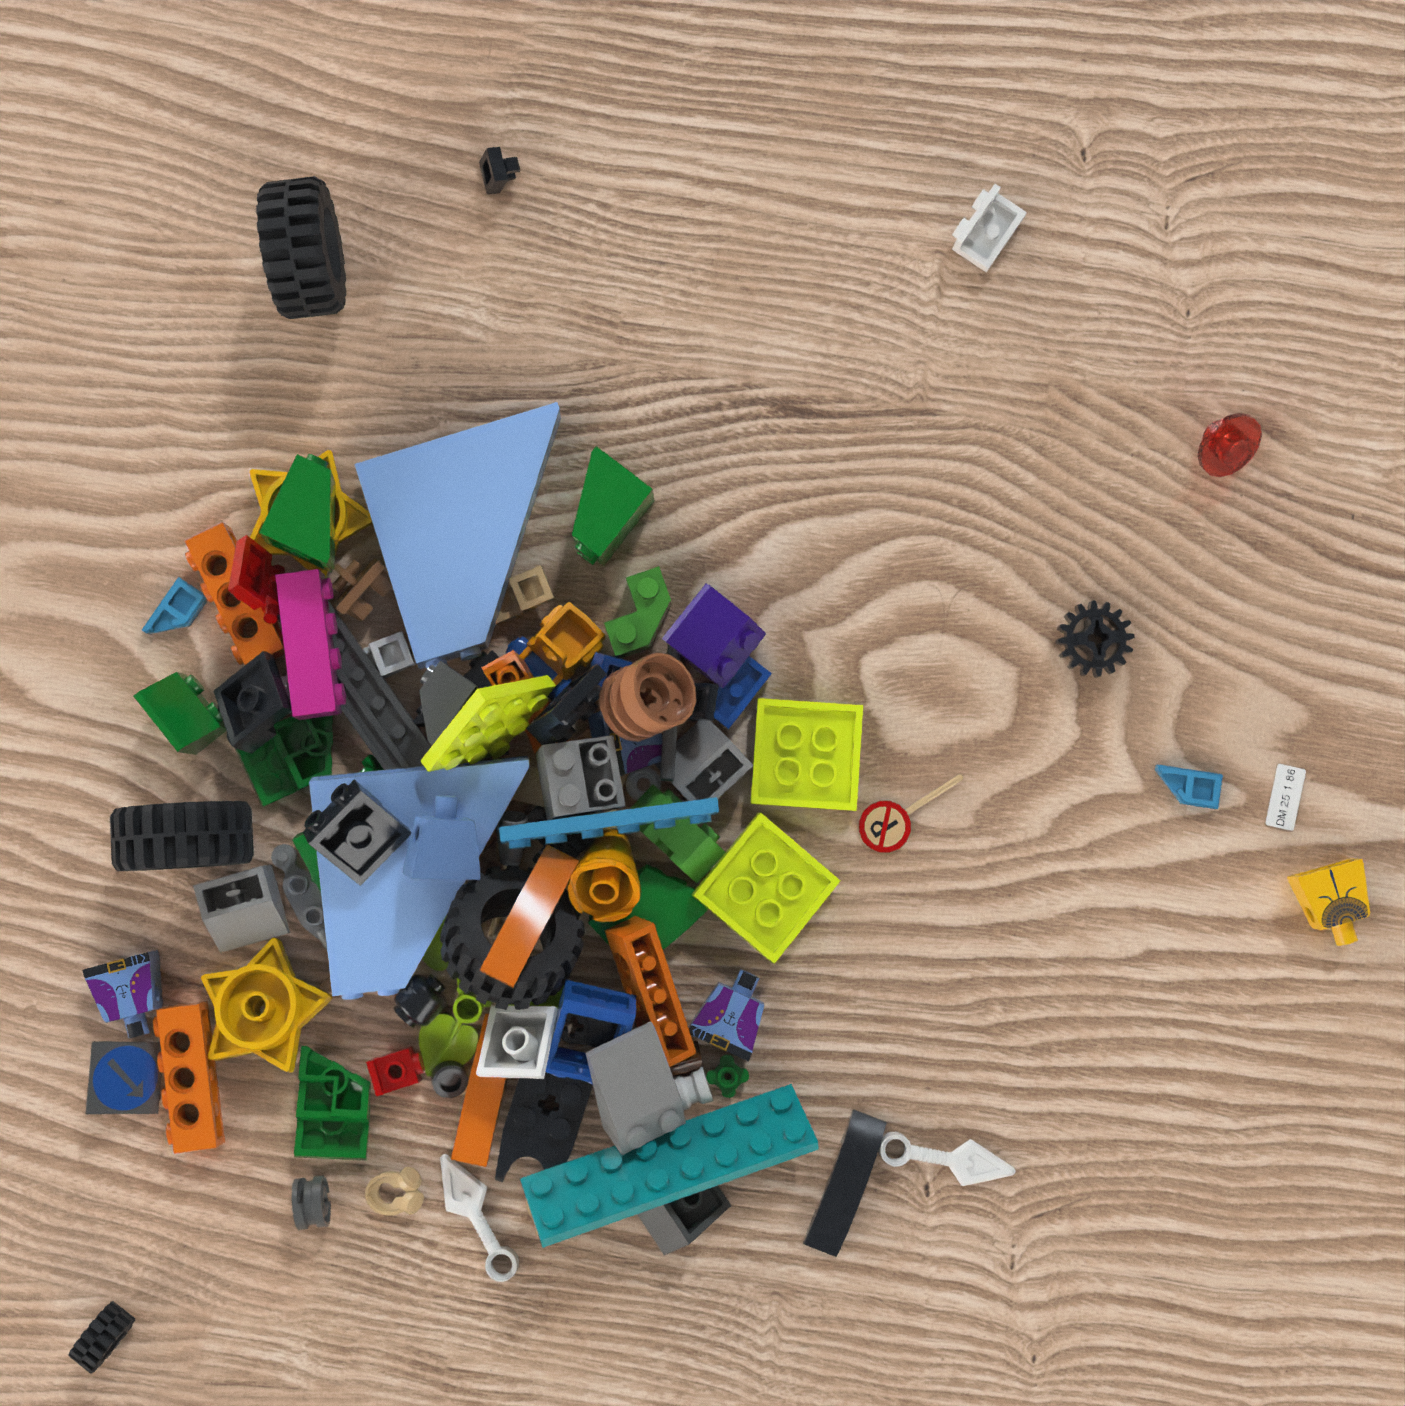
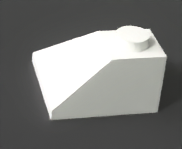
[476,1005,558,1079]

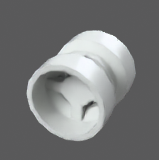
[673,1067,713,1111]

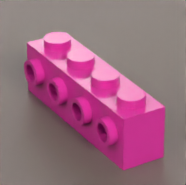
[275,569,346,720]

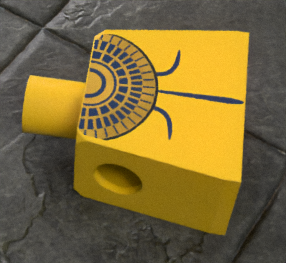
[1287,858,1370,946]

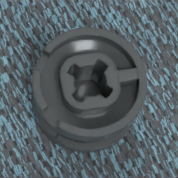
[292,1175,331,1230]

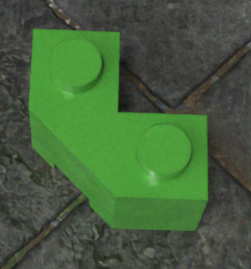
[604,566,672,659]
[630,784,725,883]

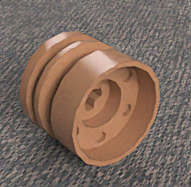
[599,653,696,742]

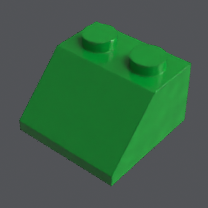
[133,672,226,755]

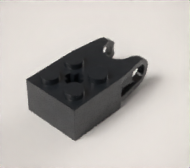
[495,1072,593,1182]

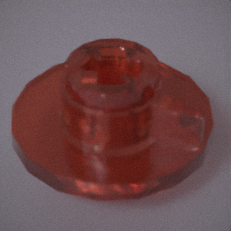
[1197,413,1262,477]

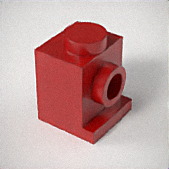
[366,1046,425,1097]

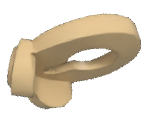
[365,1166,424,1216]

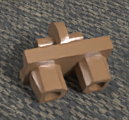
[332,558,392,622]

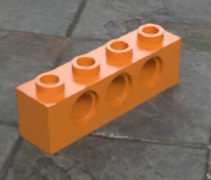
[185,522,285,665]
[604,916,697,1067]
[153,1001,225,1154]

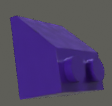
[662,583,766,689]

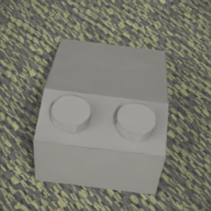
[586,1021,686,1155]

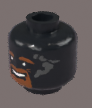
[393,974,447,1028]

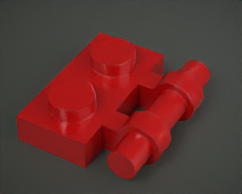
[228,535,285,624]

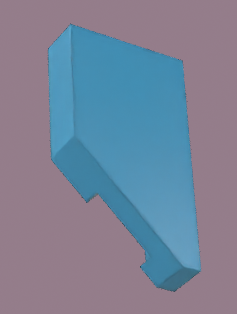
[142,577,208,634]
[1155,765,1223,809]

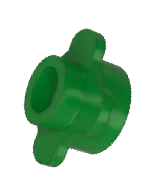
[706,1055,749,1098]

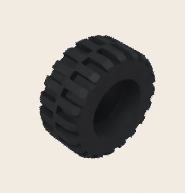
[256,176,346,319]
[110,801,254,872]
[440,865,585,1010]

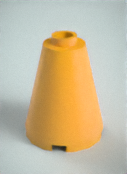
[568,829,641,922]

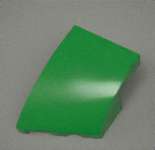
[235,715,333,807]
[588,864,708,950]
[294,1046,371,1161]

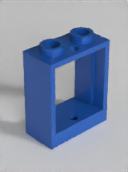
[545,980,636,1085]

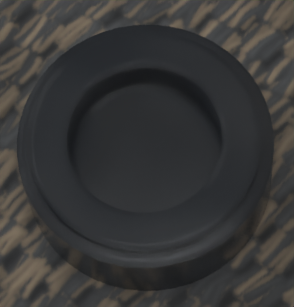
[431,1060,468,1098]

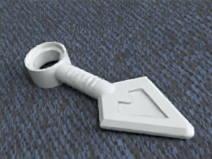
[878,1132,1015,1186]
[440,1154,519,1282]

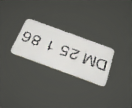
[1265,764,1306,831]

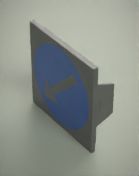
[85,1041,162,1114]

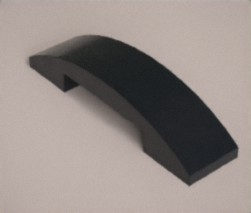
[803,1109,887,1257]

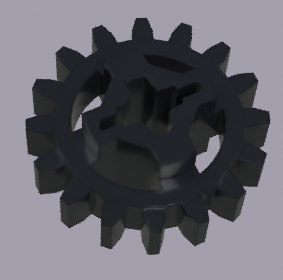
[1055,600,1135,678]

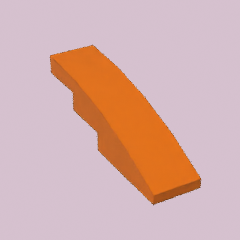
[480,844,579,988]
[451,1013,508,1167]

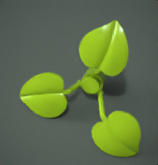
[418,915,564,1076]

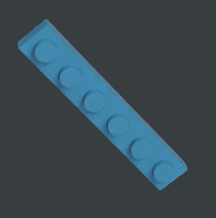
[499,797,719,849]

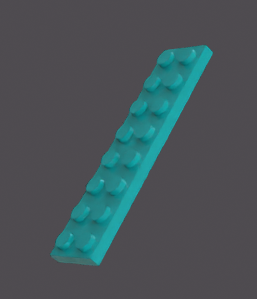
[520,1084,819,1248]

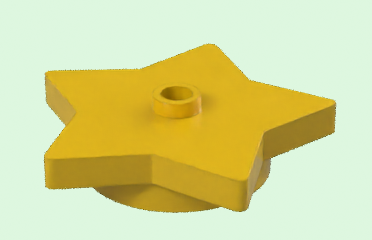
[249,450,373,578]
[201,938,333,1073]

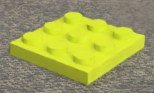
[420,675,556,772]
[750,698,863,811]
[691,812,841,964]

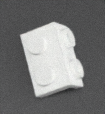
[952,184,1027,272]

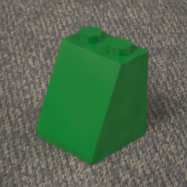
[572,446,655,566]
[259,454,335,573]

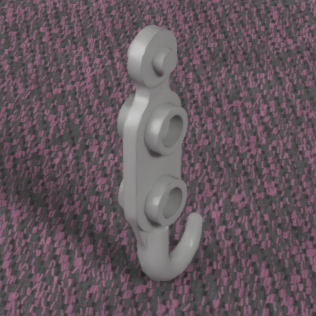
[271,844,327,950]

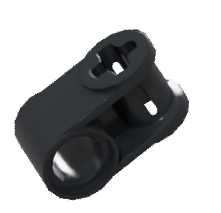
[561,1013,618,1047]

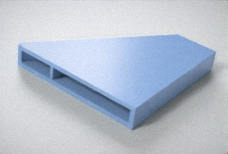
[355,402,561,669]
[309,756,529,1000]

